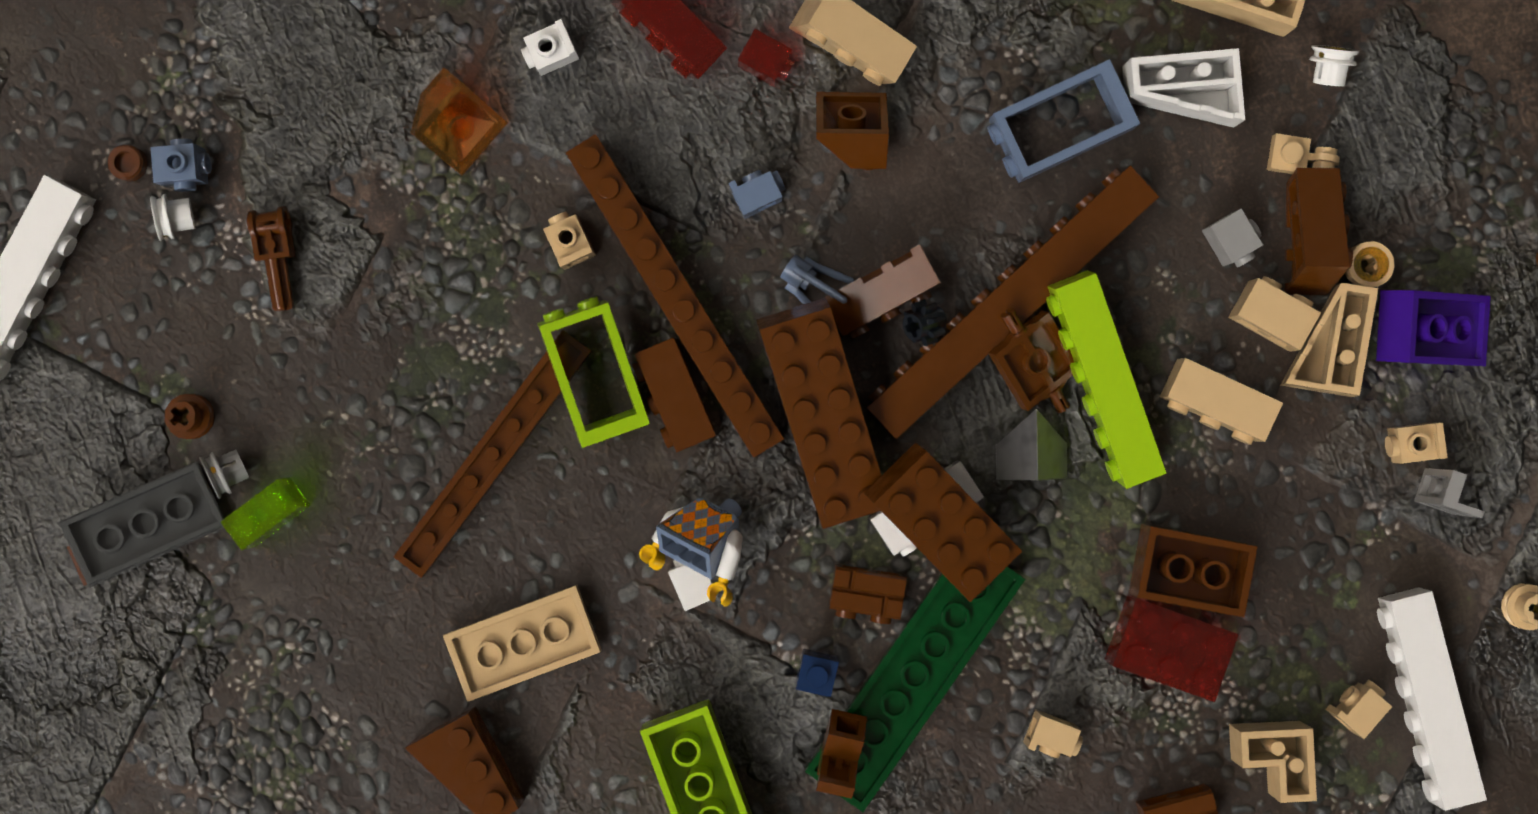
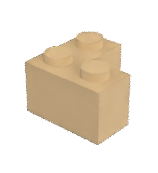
[1229,721,1317,803]

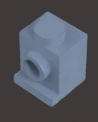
[728,170,786,219]

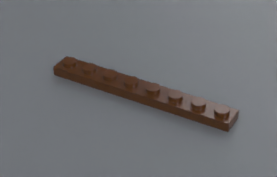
[393,330,592,578]

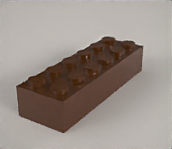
[756,298,881,529]

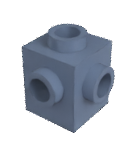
[150,139,212,192]

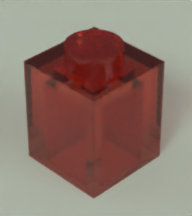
[738,29,795,87]

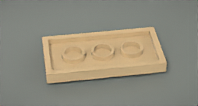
[443,585,602,702]

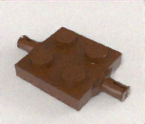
[988,308,1074,413]

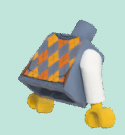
[639,498,743,607]

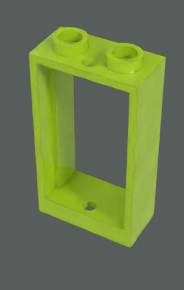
[537,296,650,448]

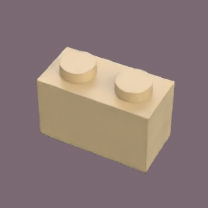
[1228,276,1321,352]

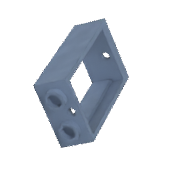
[987,59,1140,183]

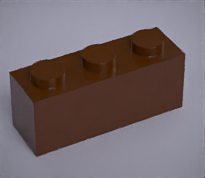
[632,337,717,453]

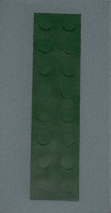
[805,567,1026,812]

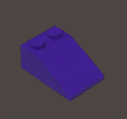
[1376,290,1491,366]

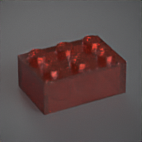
[1105,594,1239,702]

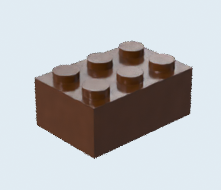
[1129,524,1258,618]

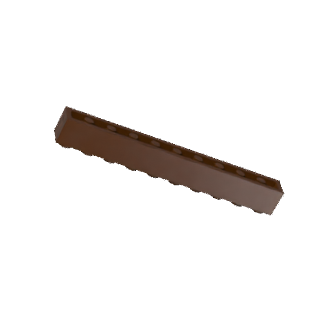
[565,134,784,458]
[866,165,1159,439]

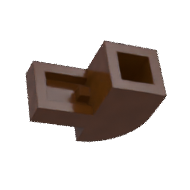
[816,709,867,799]

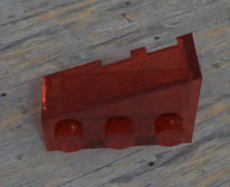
[611,0,727,79]

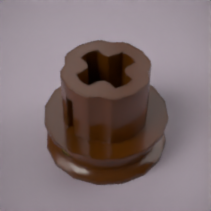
[164,394,215,439]

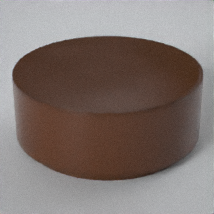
[108,145,147,181]

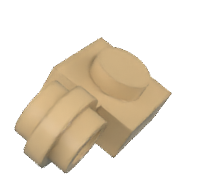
[1267,133,1340,174]

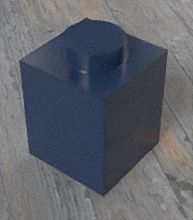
[795,649,839,697]

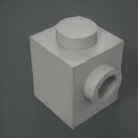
[1202,208,1263,267]

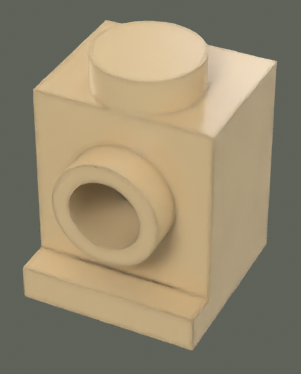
[543,212,596,270]
[1385,423,1448,464]
[1325,679,1392,739]
[1023,709,1083,758]

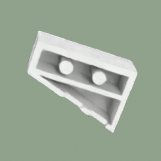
[1122,48,1245,128]

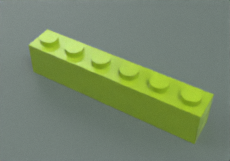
[1046,270,1166,489]

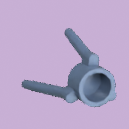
[780,254,854,304]

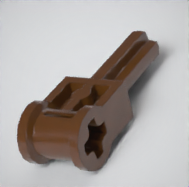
[247,206,296,311]

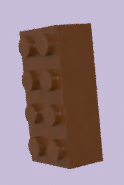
[864,443,1022,602]

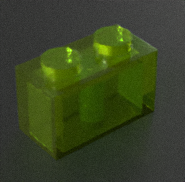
[220,477,311,551]

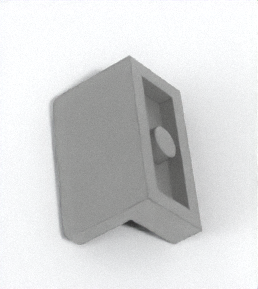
[1414,468,1485,519]

